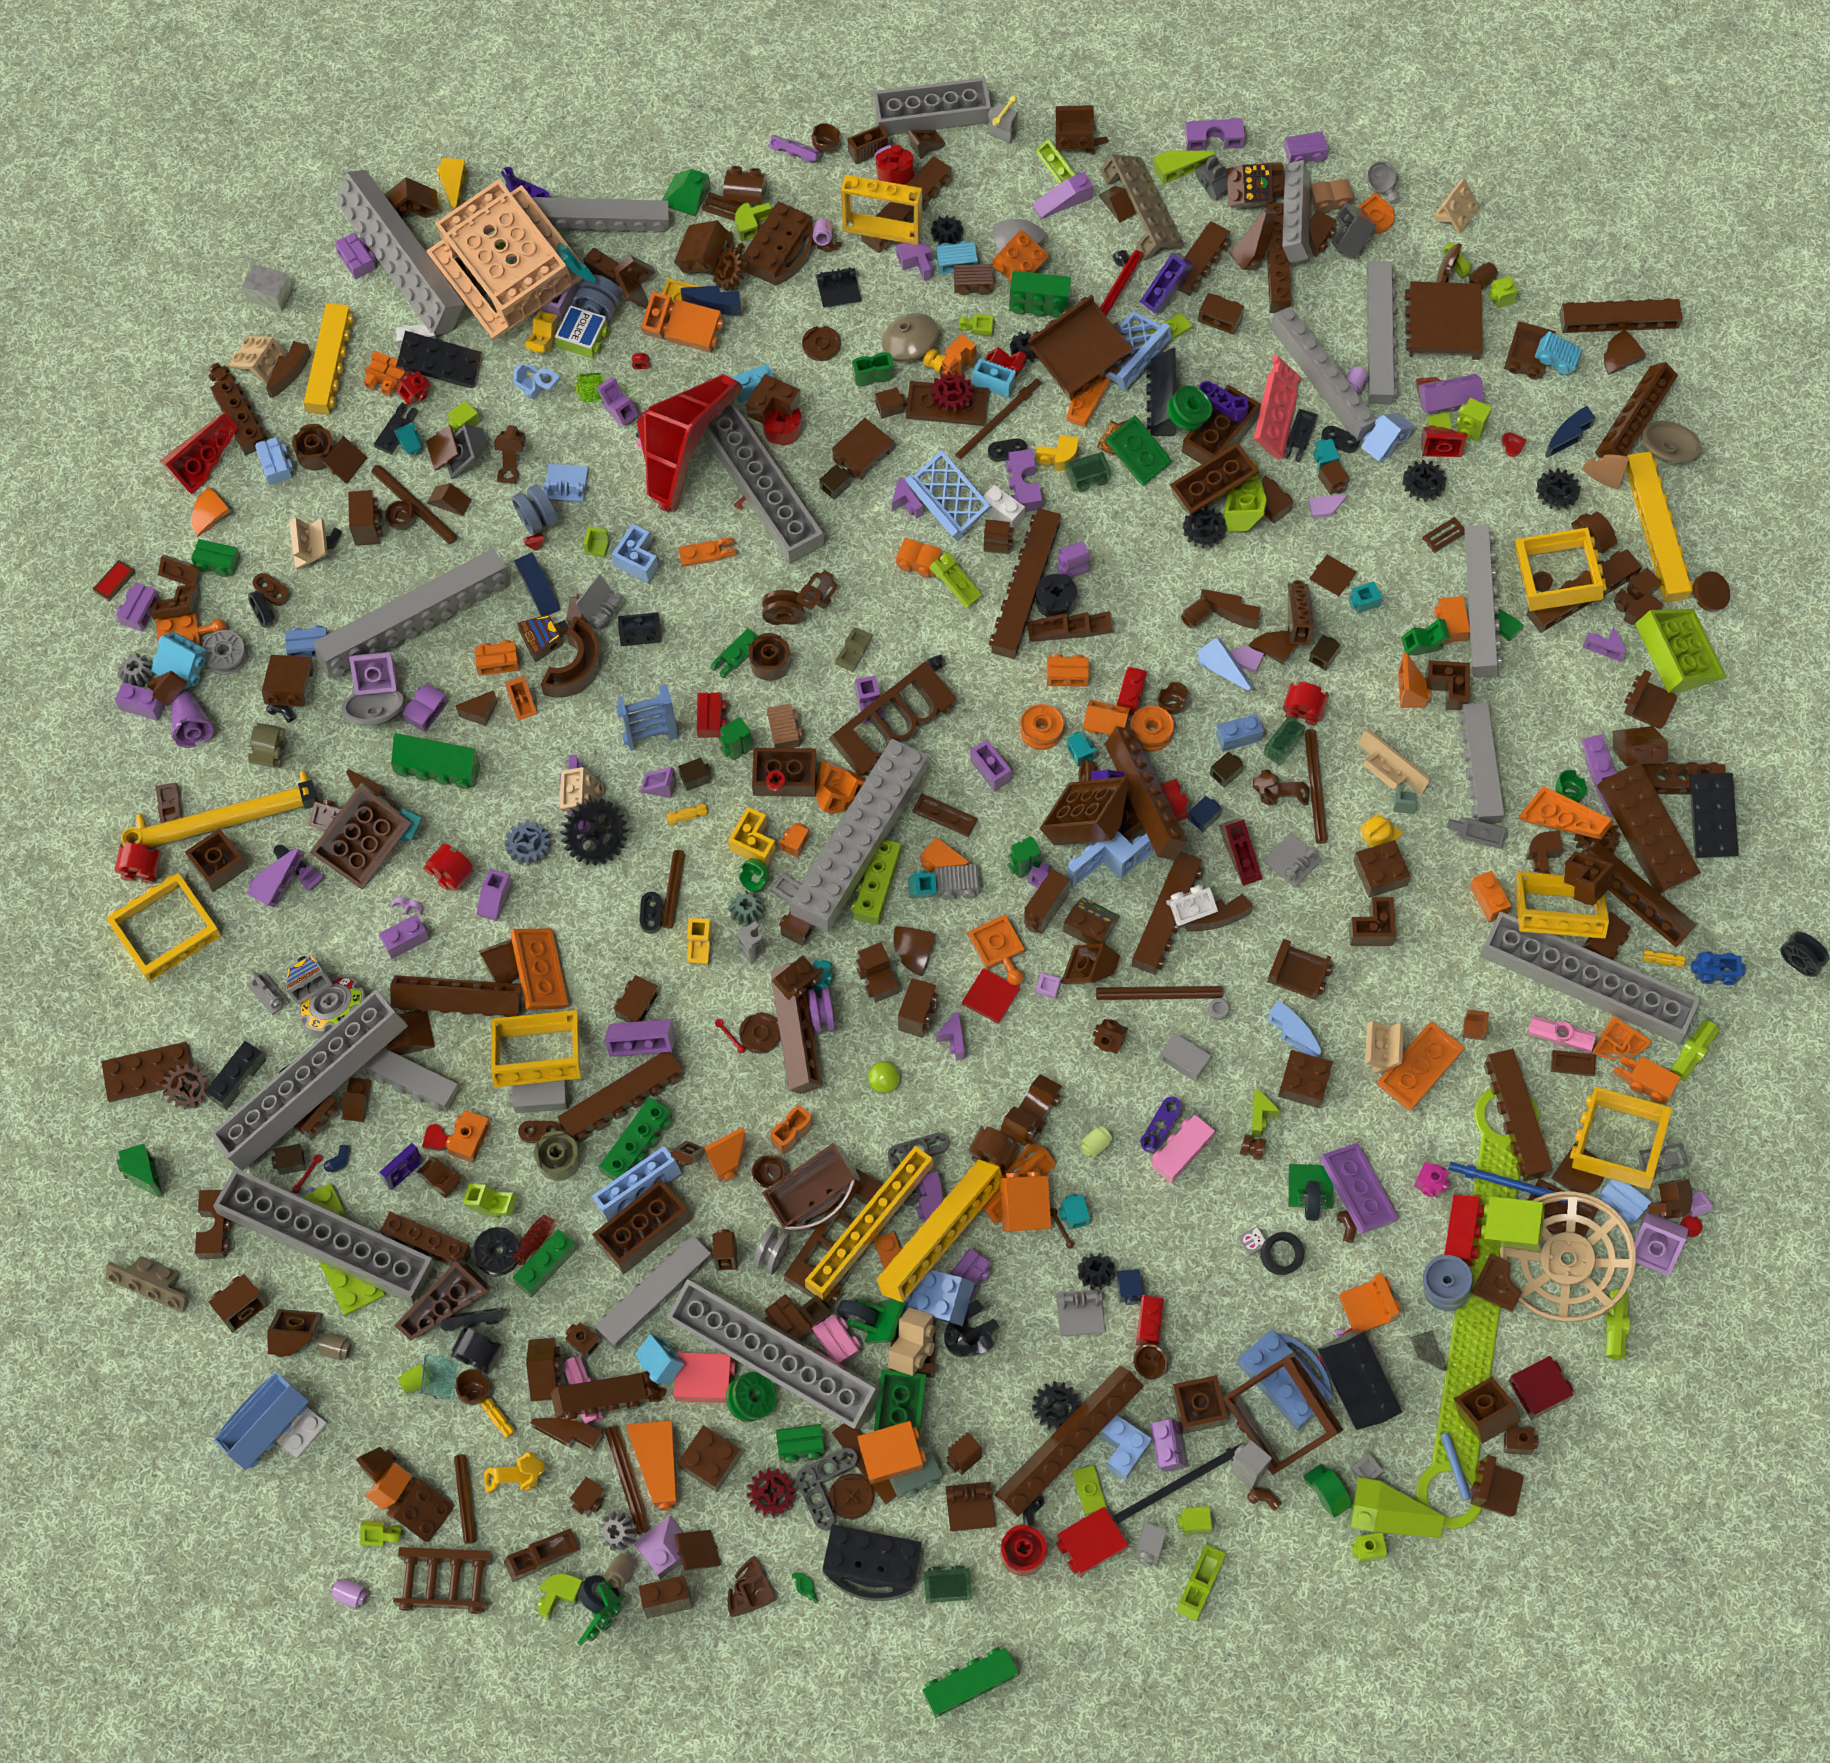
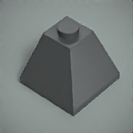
[447,424,488,479]

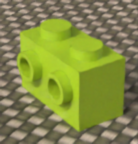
[1455,398,1492,442]

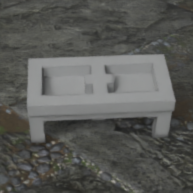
[736,921,765,964]

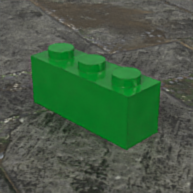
[512,1229,577,1298]

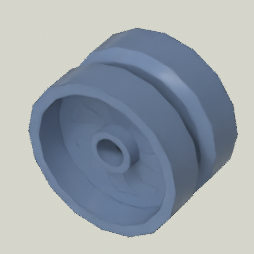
[572,274,622,322]
[511,484,558,536]
[1423,1255,1472,1311]

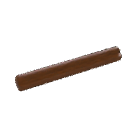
[662,850,685,929]
[454,1454,476,1544]

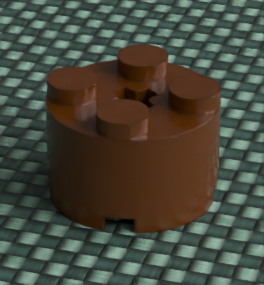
[292,424,335,470]
[748,633,791,681]
[968,1126,1019,1173]

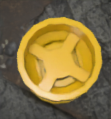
[923,348,946,374]

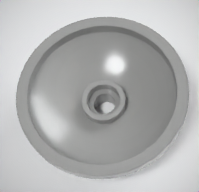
[342,690,404,726]

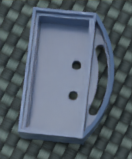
[1237,1329,1333,1431]
[214,1372,309,1471]

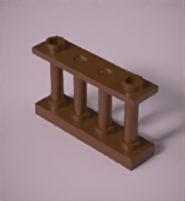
[393,1547,493,1614]

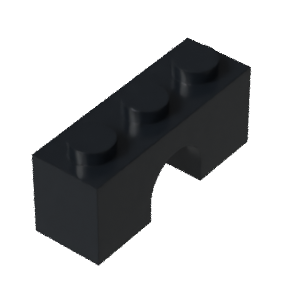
[205,1041,266,1111]

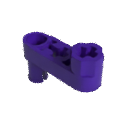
[501,167,551,198]
[1199,381,1249,422]
[1140,1096,1183,1154]

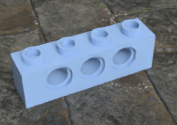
[592,1146,681,1221]

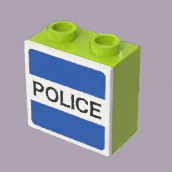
[555,306,609,359]

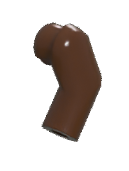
[1337,1210,1357,1243]
[1247,1487,1282,1511]

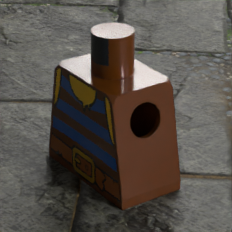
[517,615,569,662]

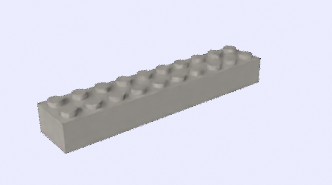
[335,170,464,335]
[703,401,824,564]
[313,548,507,679]
[790,739,929,932]
[1480,911,1700,1044]
[210,990,408,1171]
[213,1168,434,1305]
[666,1279,883,1429]

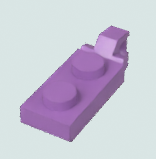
[769,135,823,162]

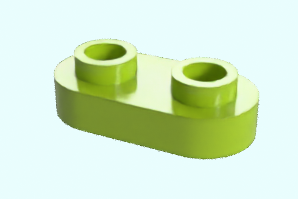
[1443,242,1471,278]

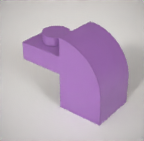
[896,242,934,281]
[596,377,639,426]
[855,675,884,724]

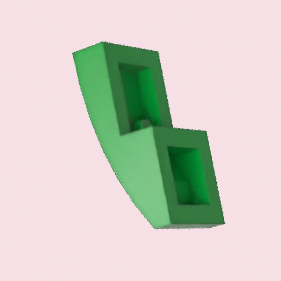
[1495,609,1524,642]

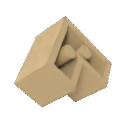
[888,1307,935,1376]

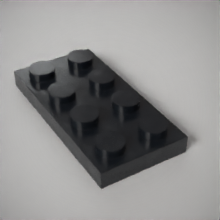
[396,330,482,388]
[1689,773,1739,858]

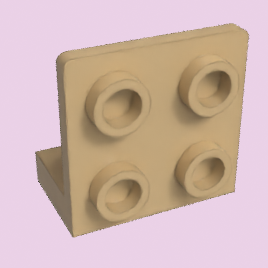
[229,336,287,383]
[559,767,604,821]

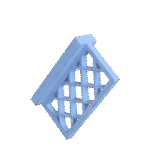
[1105,311,1172,391]
[905,450,992,541]

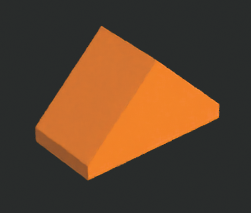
[504,676,537,721]
[365,1462,412,1510]

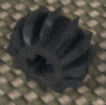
[931,214,964,246]
[1010,330,1038,364]
[1078,1252,1115,1291]

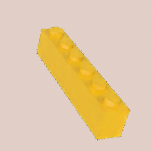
[303,303,354,415]

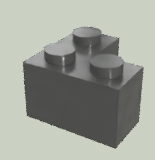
[1331,202,1376,259]

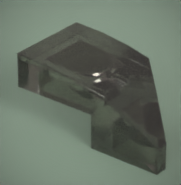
[1410,1331,1448,1371]

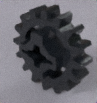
[1402,460,1447,502]
[1536,468,1581,510]
[1183,506,1227,549]
[1032,1381,1081,1431]

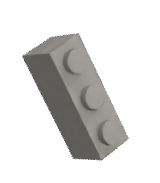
[1231,1440,1272,1489]

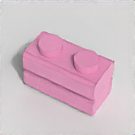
[812,1314,861,1365]

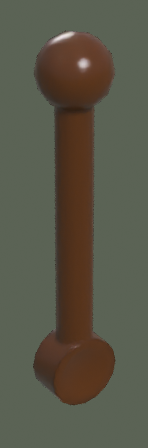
[1050,1208,1074,1249]

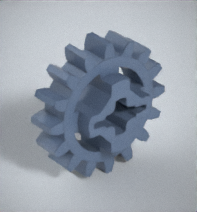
[505,820,551,866]

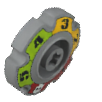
[299,976,367,1037]

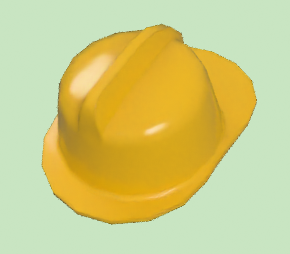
[1360,813,1403,847]

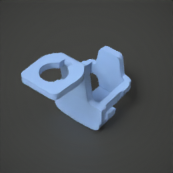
[513,363,560,400]

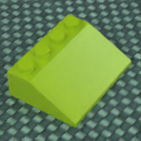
[1635,609,1727,693]

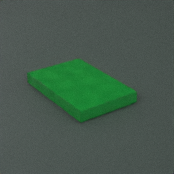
[1104,415,1172,486]

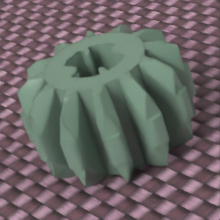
[728,890,765,927]

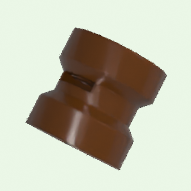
[1240,1134,1267,1161]

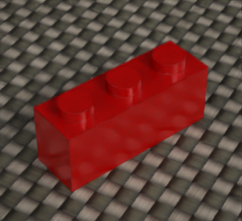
[1444,1194,1485,1267]

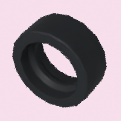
[1260,1232,1305,1275]

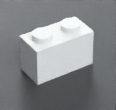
[981,485,1025,529]

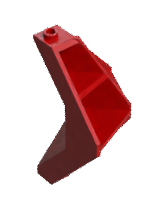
[637,374,743,512]

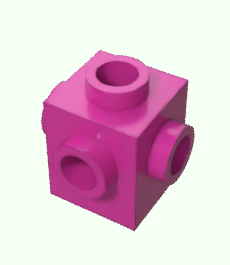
[1414,1161,1450,1198]

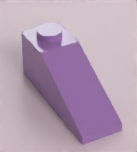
[1032,172,1093,219]
[247,848,306,907]

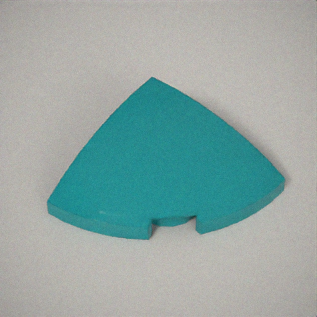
[557,242,597,283]

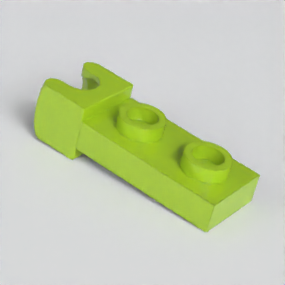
[930,552,982,608]

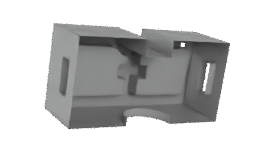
[1637,1143,1688,1173]

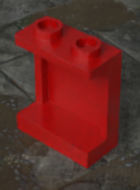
[1055,1507,1128,1578]

